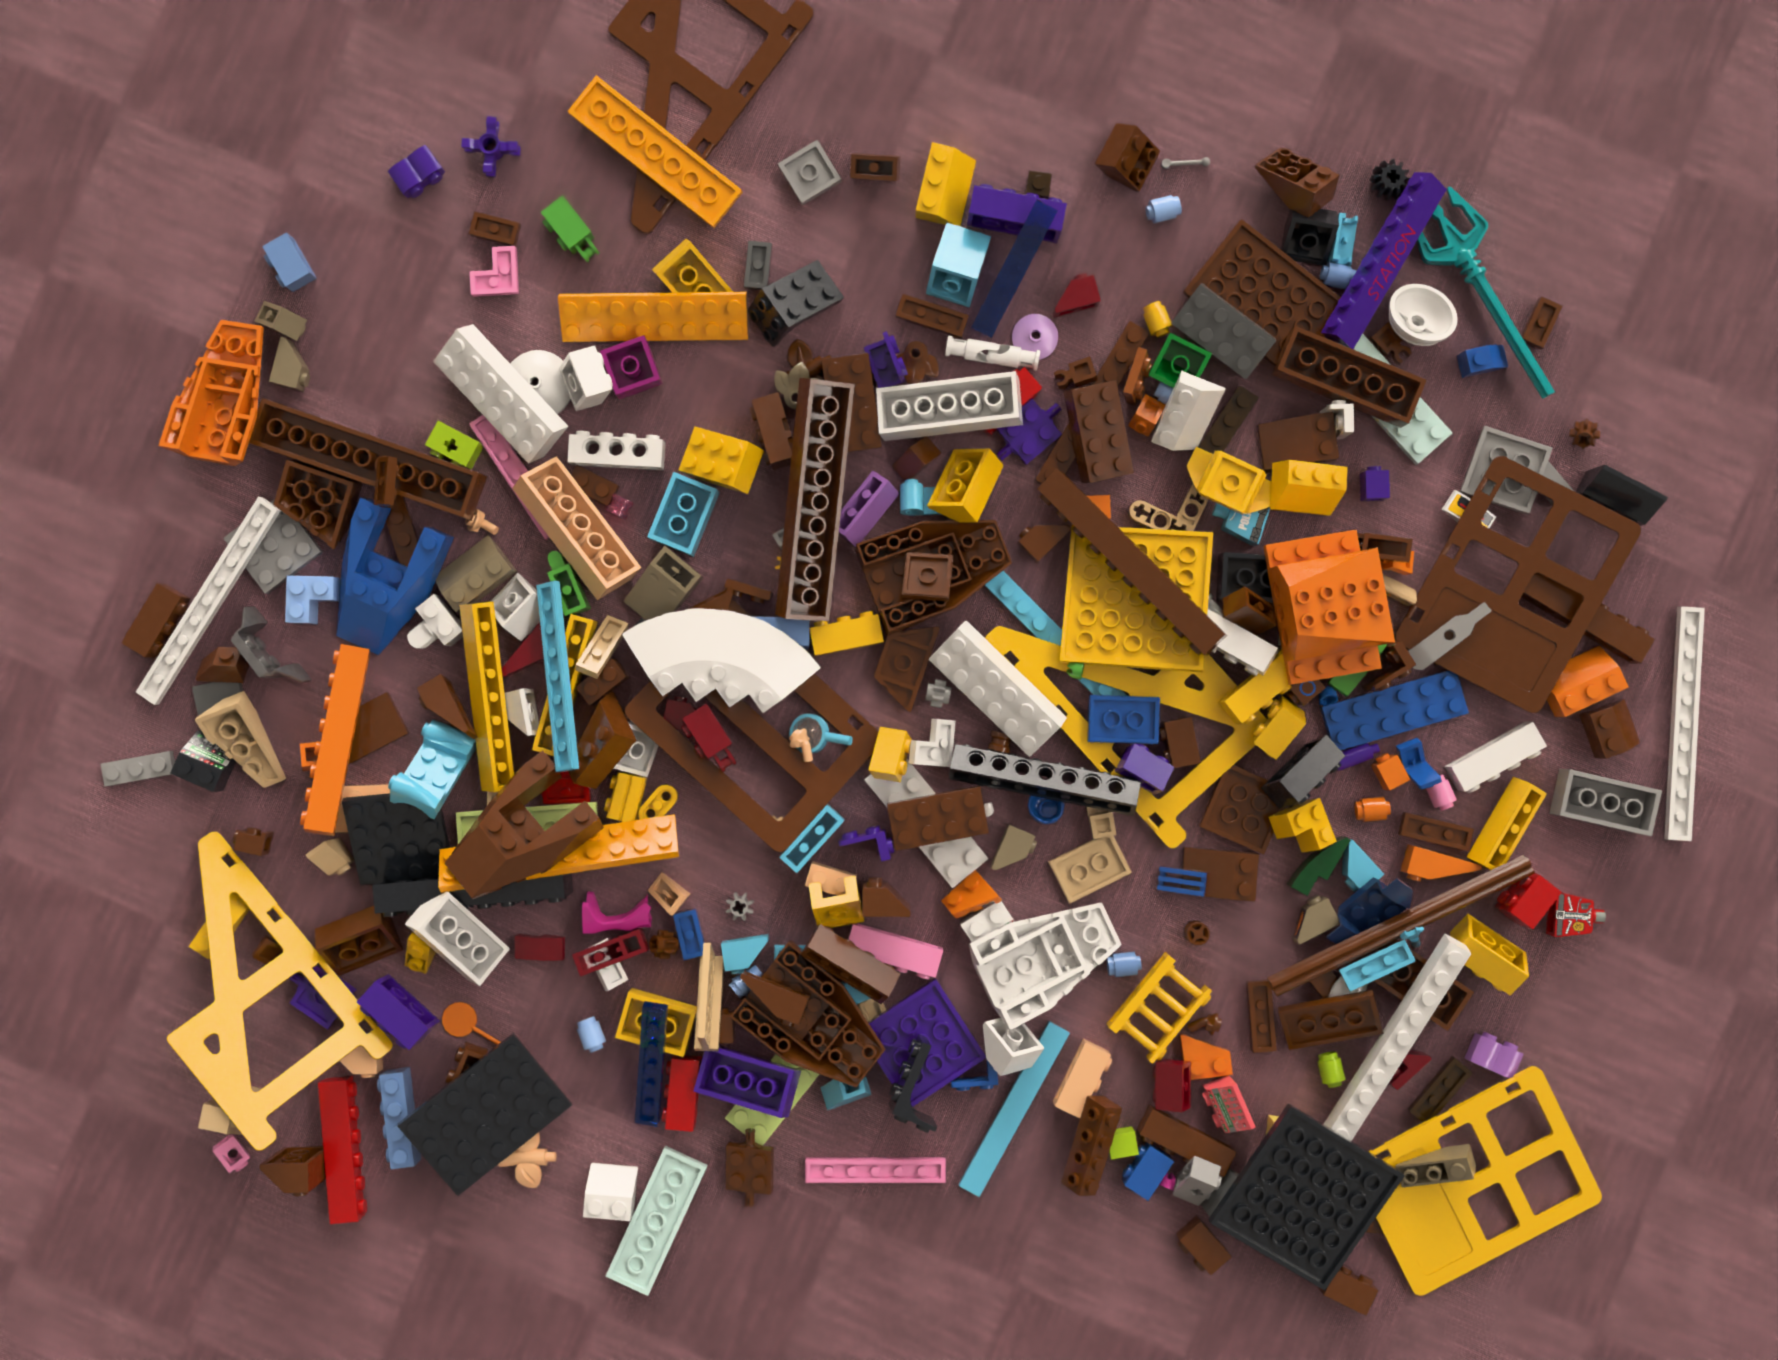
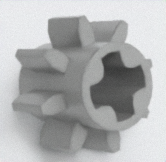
[925,679,951,708]
[726,892,754,921]

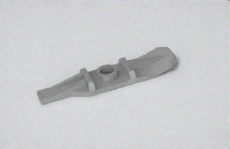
[1408,602,1491,670]

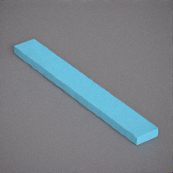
[536,581,579,772]
[959,1021,1070,1197]

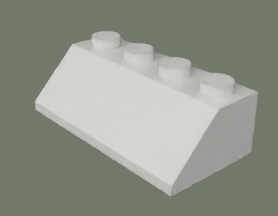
[405,891,510,986]

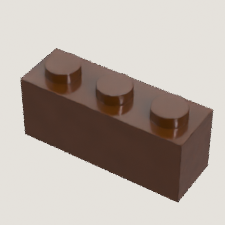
[121,583,190,658]

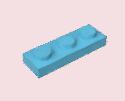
[1339,939,1416,992]

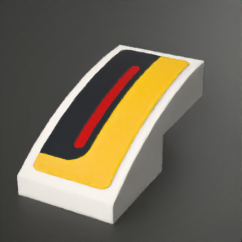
[1441,490,1496,528]

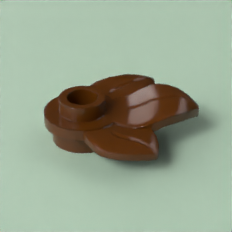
[897,341,939,384]

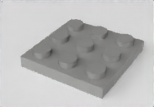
[1460,426,1553,515]
[223,499,323,594]

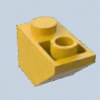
[404,932,435,974]

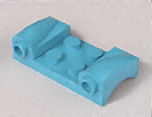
[388,720,476,819]

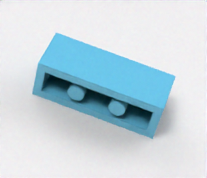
[779,804,845,873]

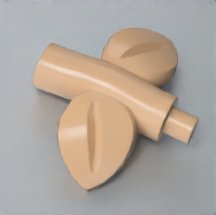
[498,1132,557,1188]

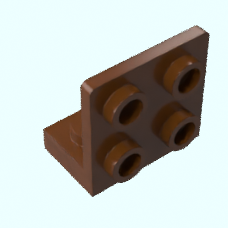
[1362,641,1416,692]

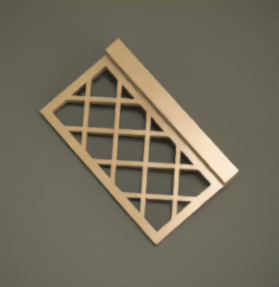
[694,943,724,1051]

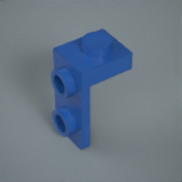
[1396,738,1442,789]
[951,1059,998,1091]

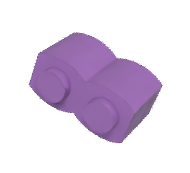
[1465,1032,1524,1078]

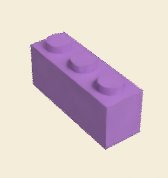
[839,471,900,547]

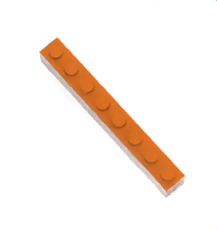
[300,644,370,836]

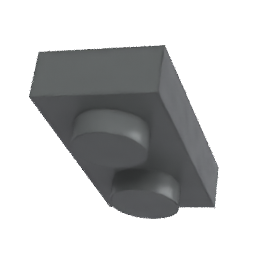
[744,241,772,290]

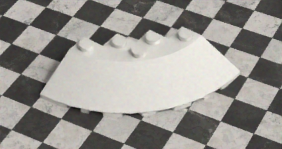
[622,608,821,713]

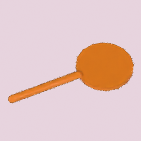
[442,1002,501,1045]

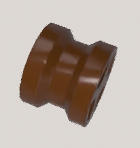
[987,730,1012,753]
[1184,920,1210,946]

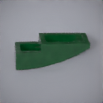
[1286,836,1350,896]

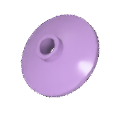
[1012,314,1058,360]

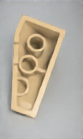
[195,691,286,788]

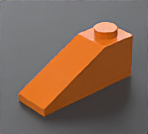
[1400,844,1482,882]

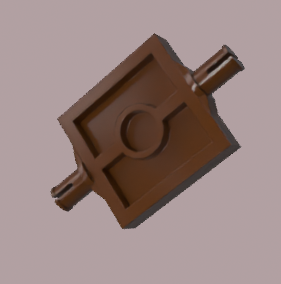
[726,1128,774,1207]

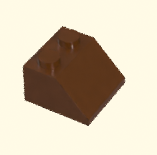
[1579,699,1640,759]

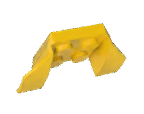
[1186,447,1271,515]

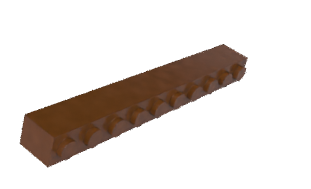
[1037,469,1228,655]

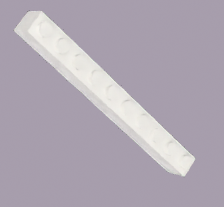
[1324,934,1471,1141]

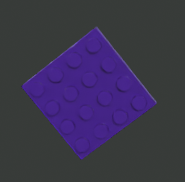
[869,978,986,1106]

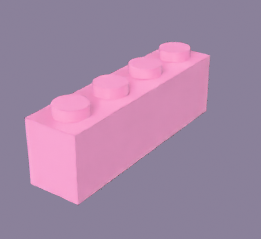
[849,923,943,979]

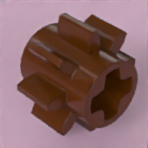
[1569,418,1601,449]
[649,930,679,959]

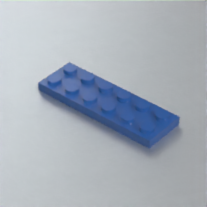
[1320,670,1469,750]

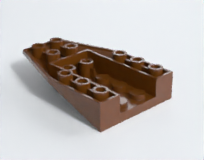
[855,520,1012,636]
[730,940,886,1087]

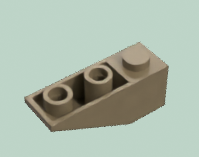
[1395,1144,1476,1188]

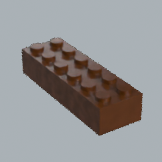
[1271,326,1427,428]

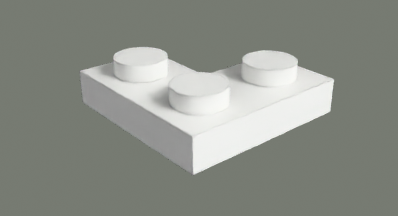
[909,719,956,767]

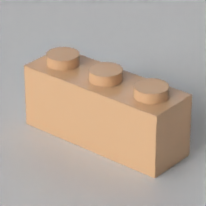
[1053,1038,1112,1118]

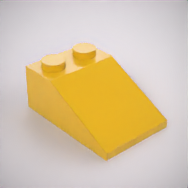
[652,238,733,293]

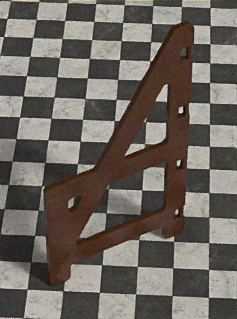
[608,0,814,234]

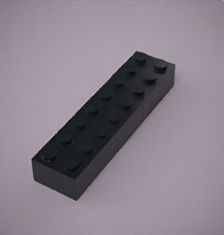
[372,873,573,917]

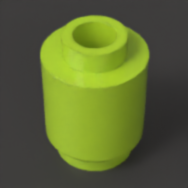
[1317,1051,1346,1088]

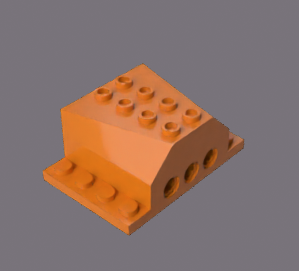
[1263,529,1395,685]

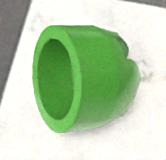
[1067,662,1084,680]

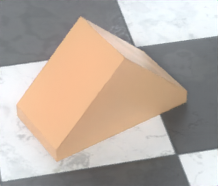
[647,872,690,916]

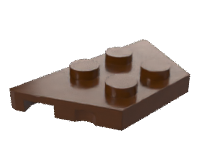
[874,626,940,712]

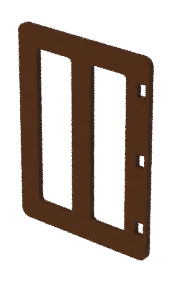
[625,600,879,852]

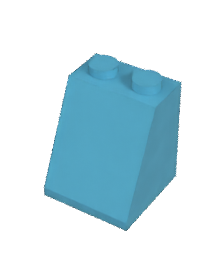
[926,223,991,307]

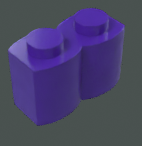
[388,145,445,198]

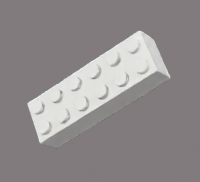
[433,324,568,464]
[876,371,1023,441]
[929,621,1067,757]

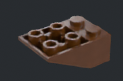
[1255,147,1340,218]

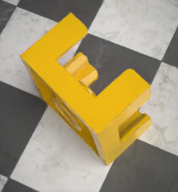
[809,876,864,928]

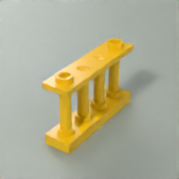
[1106,952,1212,1064]

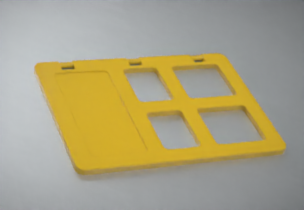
[1369,1066,1602,1296]

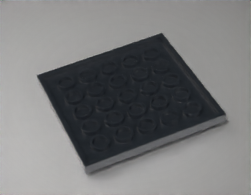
[1208,1103,1405,1290]

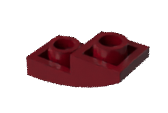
[515,934,565,961]

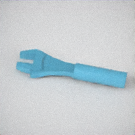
[1400,927,1424,948]

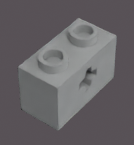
[1173,1156,1222,1206]

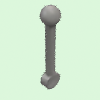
[1161,157,1210,169]

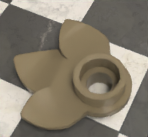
[774,362,820,409]

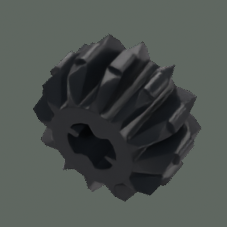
[1369,159,1410,201]

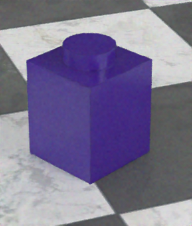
[1360,466,1390,501]

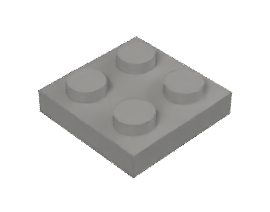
[778,140,842,205]

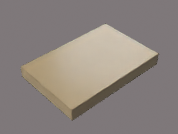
[1048,836,1132,904]

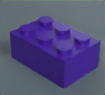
[357,974,440,1050]

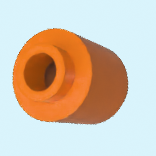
[1354,797,1391,822]

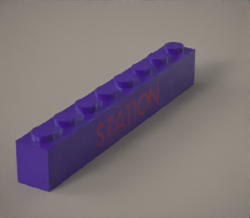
[1321,172,1447,349]

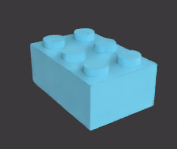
[647,472,720,557]

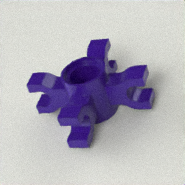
[461,116,521,177]

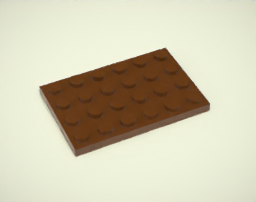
[1182,219,1341,366]

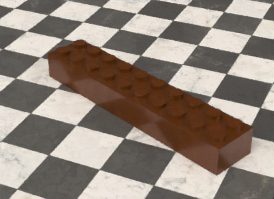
[775,378,855,621]
[249,398,487,521]

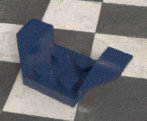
[1327,877,1413,944]

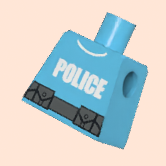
[1212,503,1270,546]

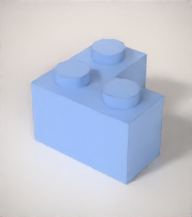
[285,575,341,624]

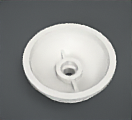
[1389,284,1457,346]

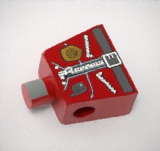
[1546,893,1606,937]

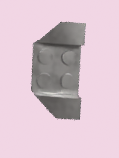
[231,606,312,682]

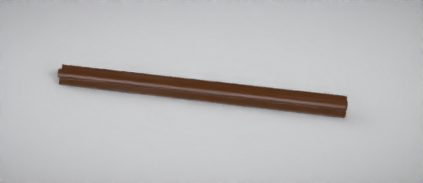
[1267,855,1535,997]

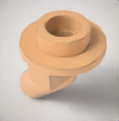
[465,509,499,535]
[789,728,813,762]

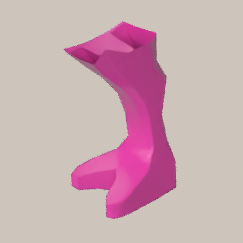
[582,891,652,934]

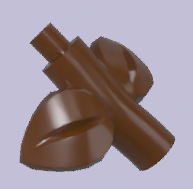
[785,339,831,380]

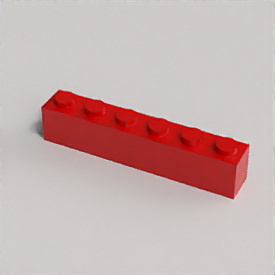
[318,1076,367,1224]

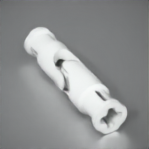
[945,336,1040,371]

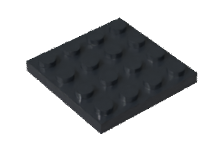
[342,793,450,885]

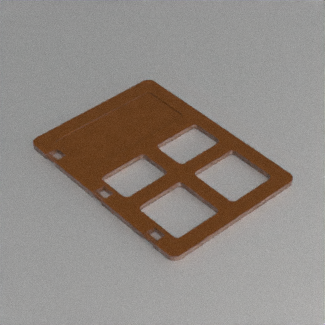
[1395,456,1641,713]

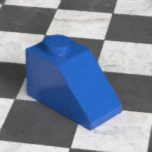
[1457,345,1508,378]

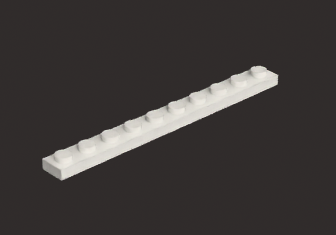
[136,497,281,705]
[1664,607,1705,841]

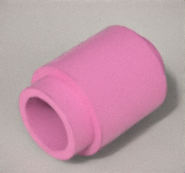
[1426,774,1457,811]

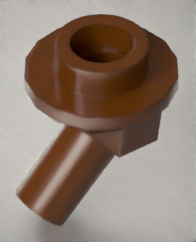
[1188,1013,1222,1036]

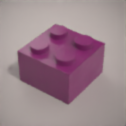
[600,335,663,400]

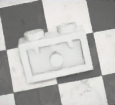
[1320,400,1354,439]

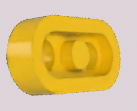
[638,784,678,819]

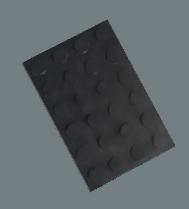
[397,1033,572,1196]

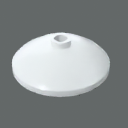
[511,350,571,415]

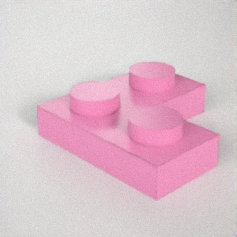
[470,246,519,297]

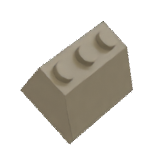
[436,535,518,613]

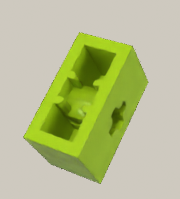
[425,421,484,470]

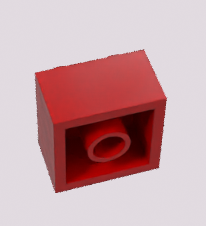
[1494,873,1562,930]

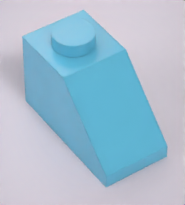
[1342,838,1384,892]
[721,934,769,974]

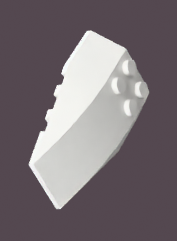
[969,902,1122,1030]

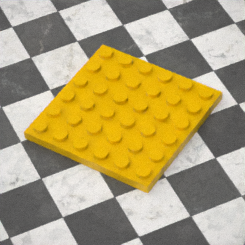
[1060,525,1213,672]

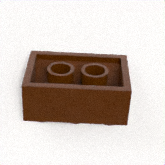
[862,877,911,917]
[315,906,403,976]
[259,1146,326,1197]

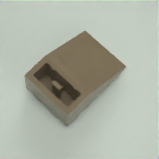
[623,546,704,620]

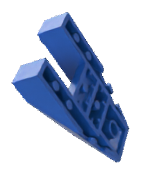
[336,498,454,655]

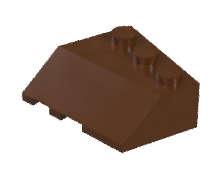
[273,460,362,549]
[568,691,636,789]

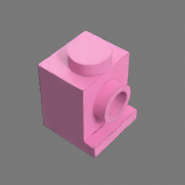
[212,1134,250,1173]

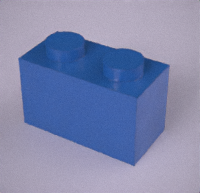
[1122,1142,1174,1201]

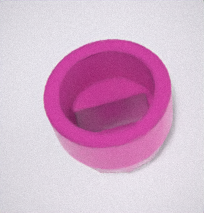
[1159,1172,1176,1190]

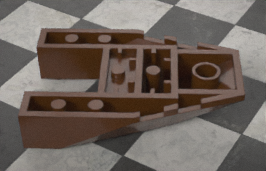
[444,750,604,899]

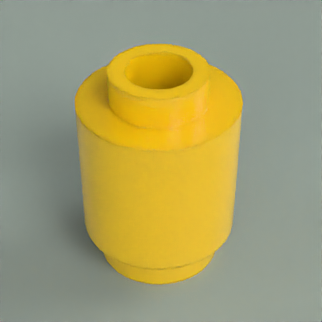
[1143,301,1173,338]

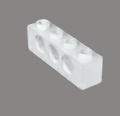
[568,431,665,470]

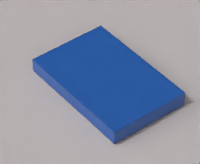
[1087,695,1160,744]

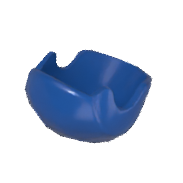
[1027,796,1064,824]

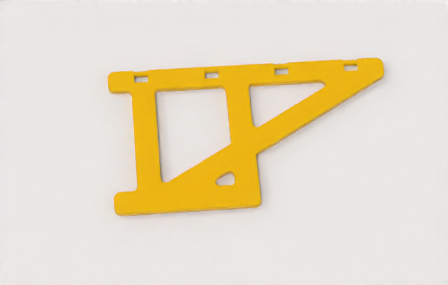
[985,626,1273,848]
[167,832,392,1151]

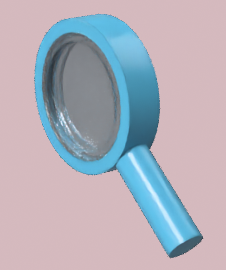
[789,714,853,754]

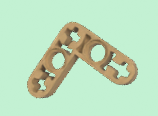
[1128,483,1209,531]

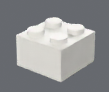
[559,346,613,411]

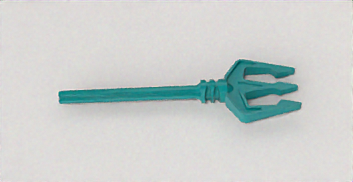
[1416,186,1555,399]

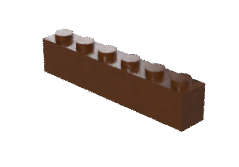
[1521,573,1656,664]

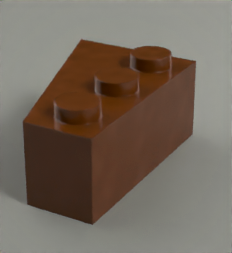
[749,392,793,470]

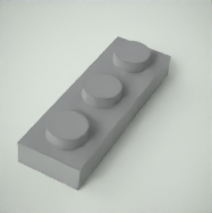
[101,751,175,787]

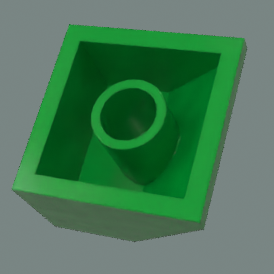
[1148,333,1212,388]

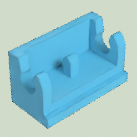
[1327,213,1358,266]

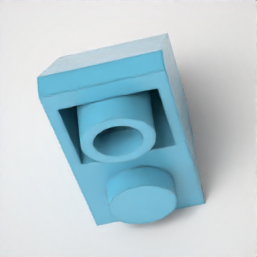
[820,1076,872,1110]

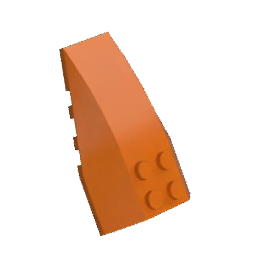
[158,320,264,466]

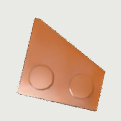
[941,870,1002,919]
[1179,1034,1233,1080]

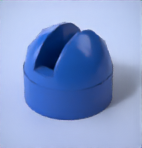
[1318,686,1338,706]

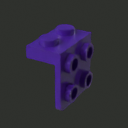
[863,331,908,388]
[838,825,895,861]

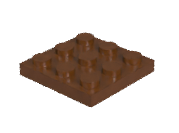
[1199,765,1285,855]

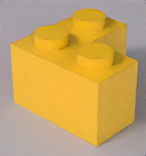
[1252,695,1306,760]
[1269,798,1337,852]

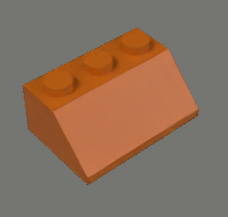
[1547,646,1629,717]

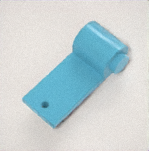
[900,479,942,516]

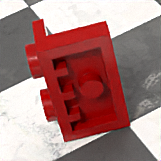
[542,771,591,804]

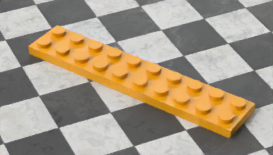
[438,814,679,893]

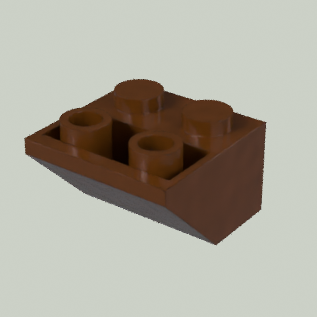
[1095,123,1161,192]

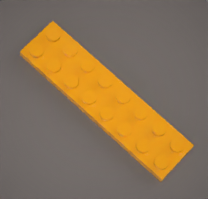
[567,75,743,228]
[558,292,748,342]

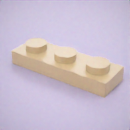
[576,615,629,679]

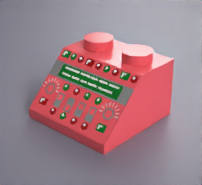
[1202,1075,1256,1133]

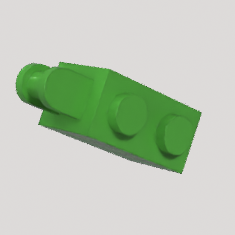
[541,195,600,263]
[547,551,591,618]

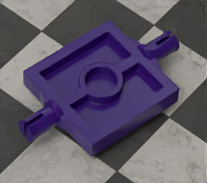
[996,399,1062,465]
[289,964,357,1030]

